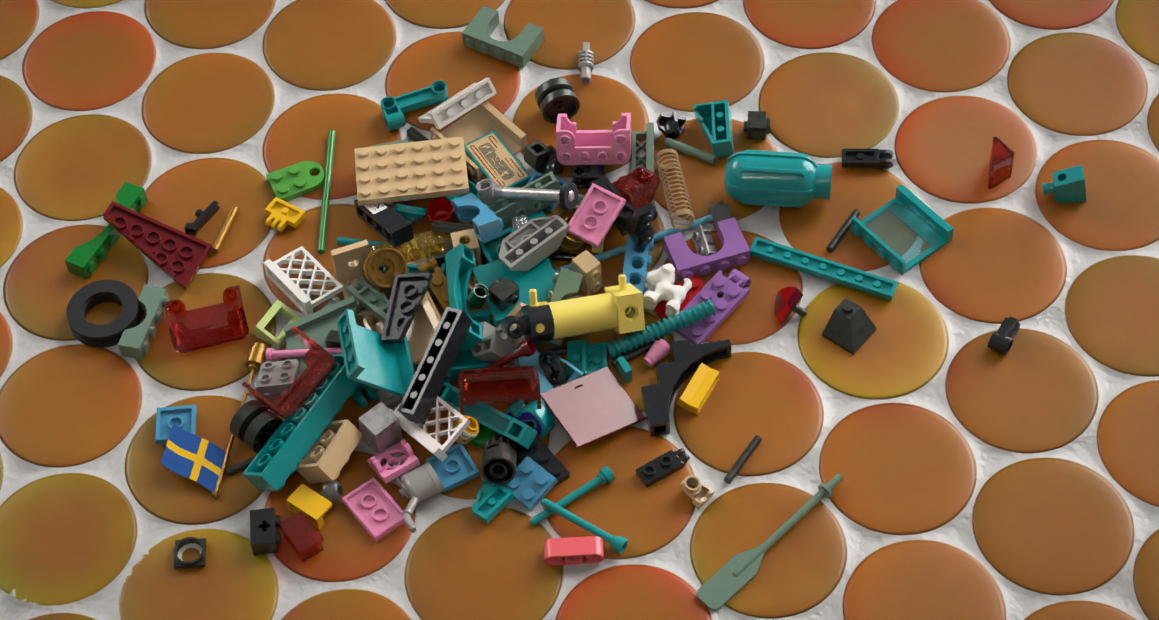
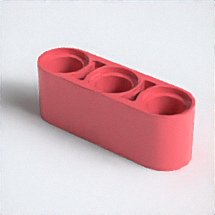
[544,536,604,566]

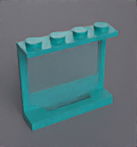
[851,184,954,275]

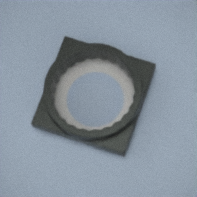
[174,537,206,569]

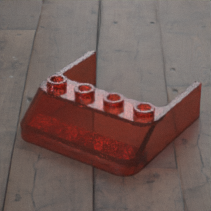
[458,365,541,415]

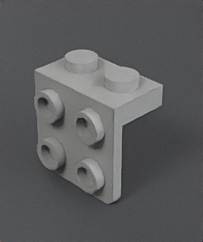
[255,359,300,405]

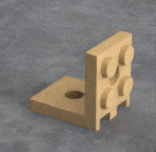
[331,239,385,309]

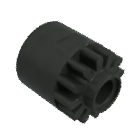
[481,436,517,485]

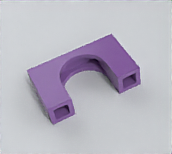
[663,217,750,282]

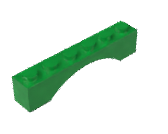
[65,182,148,279]

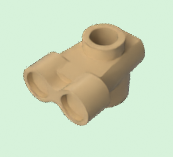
[679,475,715,509]

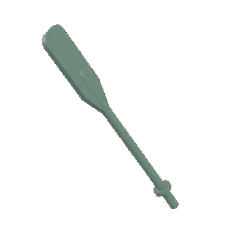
[697,473,843,611]

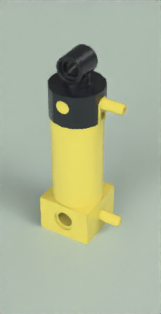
[501,274,645,344]

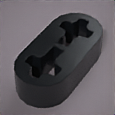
[539,350,567,385]

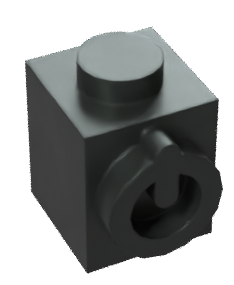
[744,111,770,140]
[489,277,519,312]

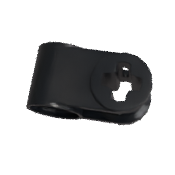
[571,165,606,189]

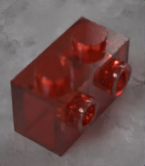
[280,511,324,562]

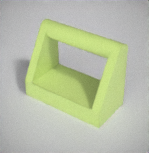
[251,299,300,347]

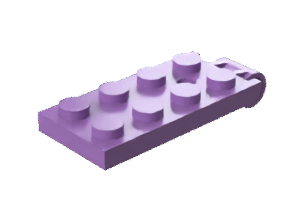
[676,269,752,345]

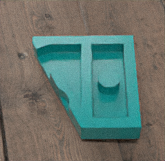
[471,478,514,524]

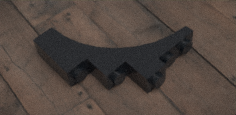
[588,175,655,247]
[641,339,731,437]

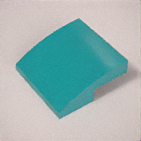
[566,340,608,378]

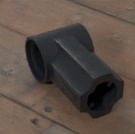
[988,317,1021,355]

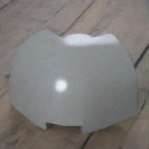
[469,321,517,362]

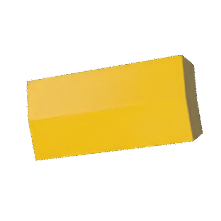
[676,363,719,415]

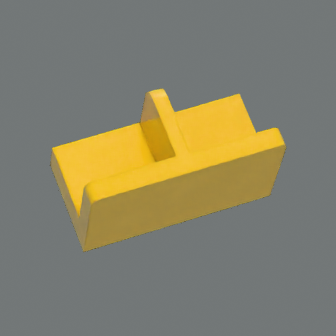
[286,484,332,531]

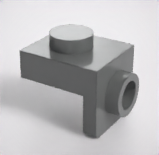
[708,201,732,229]

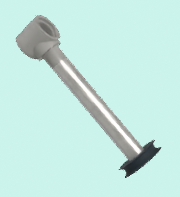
[476,179,578,210]

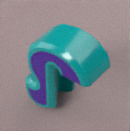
[506,399,555,438]

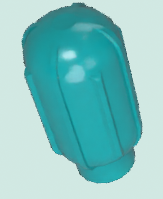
[724,150,832,208]

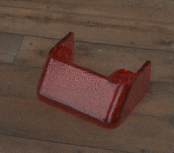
[242,326,335,418]

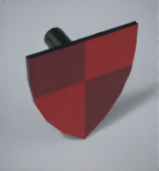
[775,286,807,326]

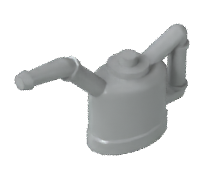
[390,462,444,533]

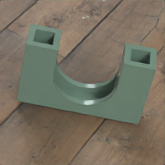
[462,6,545,68]

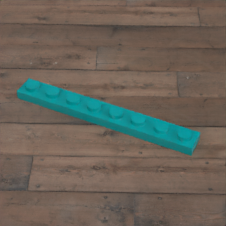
[750,237,899,301]

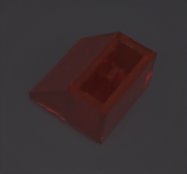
[612,166,661,209]

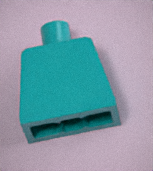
[1042,165,1087,203]

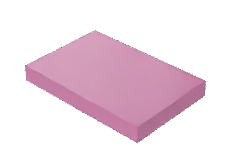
[567,183,626,248]
[341,477,405,542]

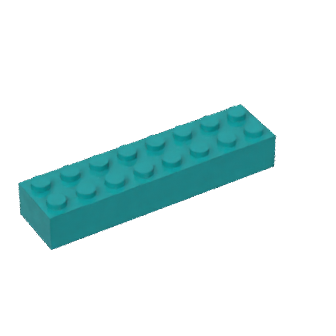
[242,353,359,491]

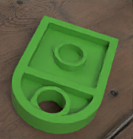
[266,161,325,202]

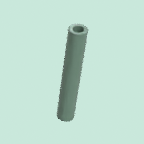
[664,137,717,165]

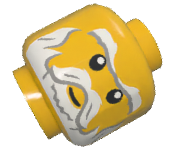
[453,415,479,445]

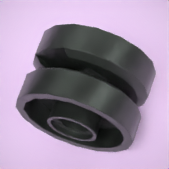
[535,78,580,124]

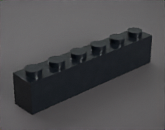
[398,307,473,425]

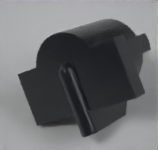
[656,111,686,139]

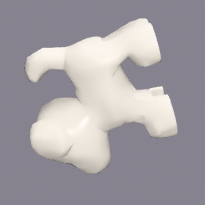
[643,263,692,317]

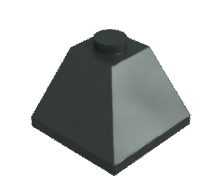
[822,297,876,355]

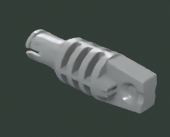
[578,42,594,85]

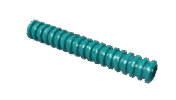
[606,299,716,359]

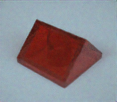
[988,137,1015,189]

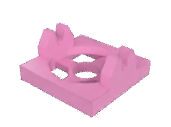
[367,439,420,483]

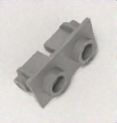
[692,224,717,256]

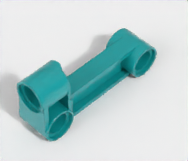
[380,80,449,131]

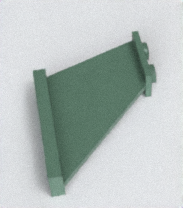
[283,296,360,392]

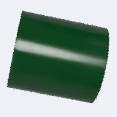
[467,284,489,309]

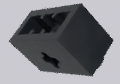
[250,508,281,555]

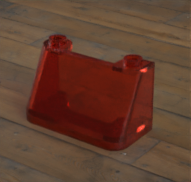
[165,285,249,353]

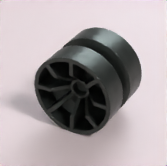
[230,400,283,453]

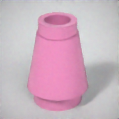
[643,338,671,367]

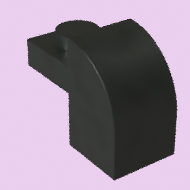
[524,140,557,174]

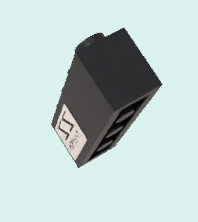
[354,199,414,248]

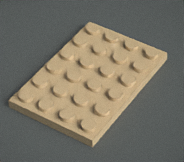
[354,136,469,206]

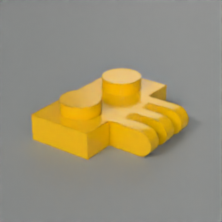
[265,197,306,232]

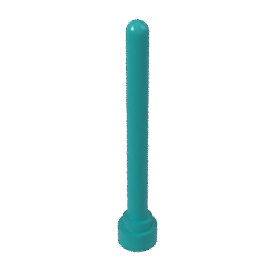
[530,466,615,526]
[541,498,628,554]

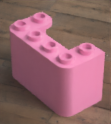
[556,113,631,165]

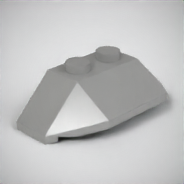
[499,215,570,271]

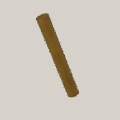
[211,206,239,253]

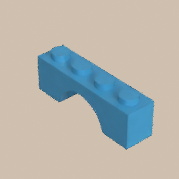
[452,193,504,243]

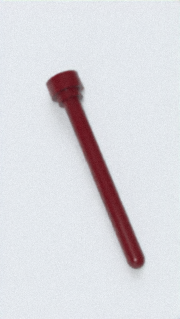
[454,340,536,389]

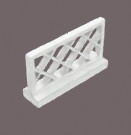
[417,78,497,129]
[263,246,344,316]
[390,396,471,462]

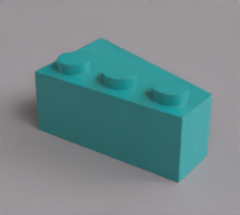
[692,100,734,158]

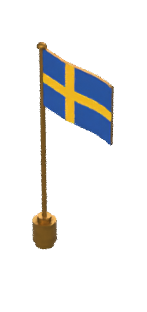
[161,342,267,498]

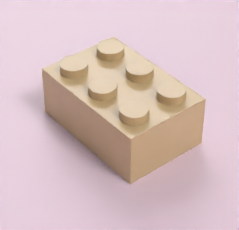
[296,419,363,483]

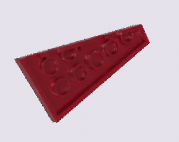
[103,201,212,291]

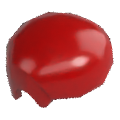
[426,198,455,224]

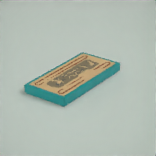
[464,131,531,188]

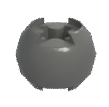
[320,481,343,505]

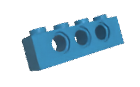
[623,234,654,295]

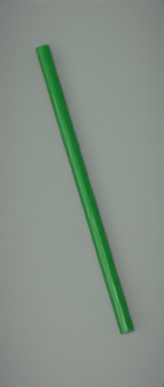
[317,130,336,254]

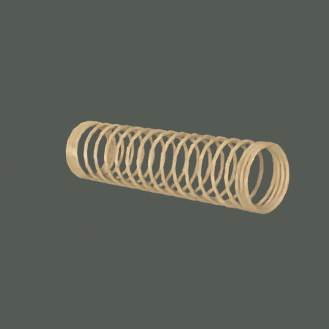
[655,148,695,229]

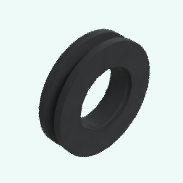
[66,280,142,348]

